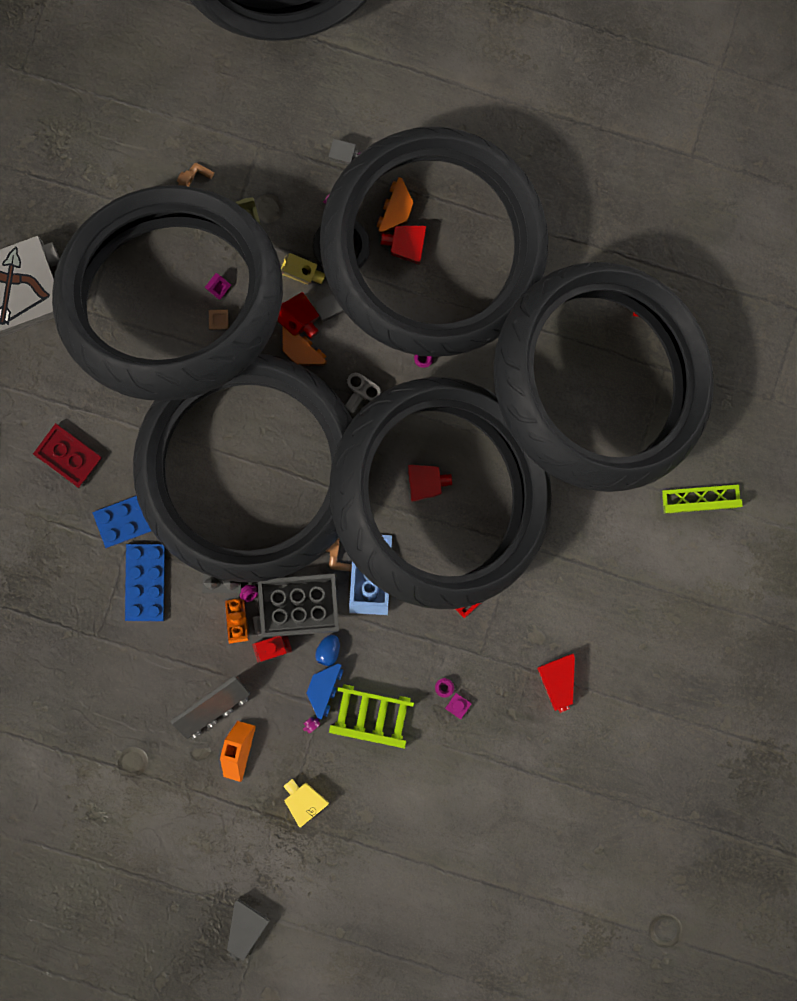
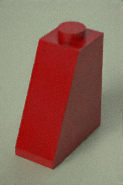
[537,653,575,713]

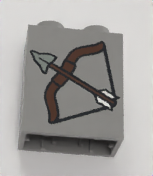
[0,236,60,338]

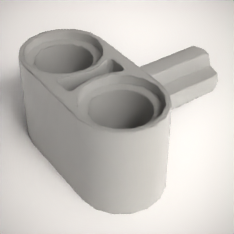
[345,373,380,413]

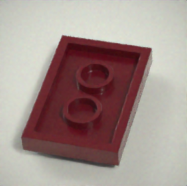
[33,423,102,488]

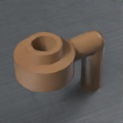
[177,163,214,186]
[326,538,352,572]

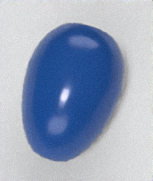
[315,634,340,666]

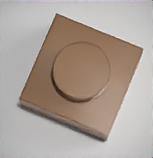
[209,310,229,330]

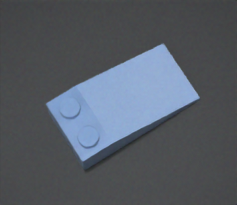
[349,535,392,615]

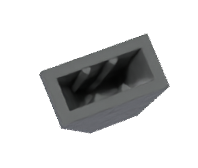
[227,899,270,961]

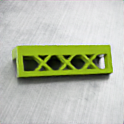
[662,485,743,514]

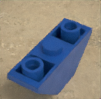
[306,664,344,719]

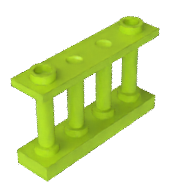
[329,684,414,749]

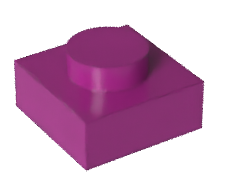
[204,273,231,300]
[445,693,471,719]

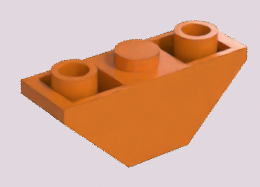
[377,177,414,234]
[283,327,327,366]
[225,598,250,644]
[220,721,256,782]

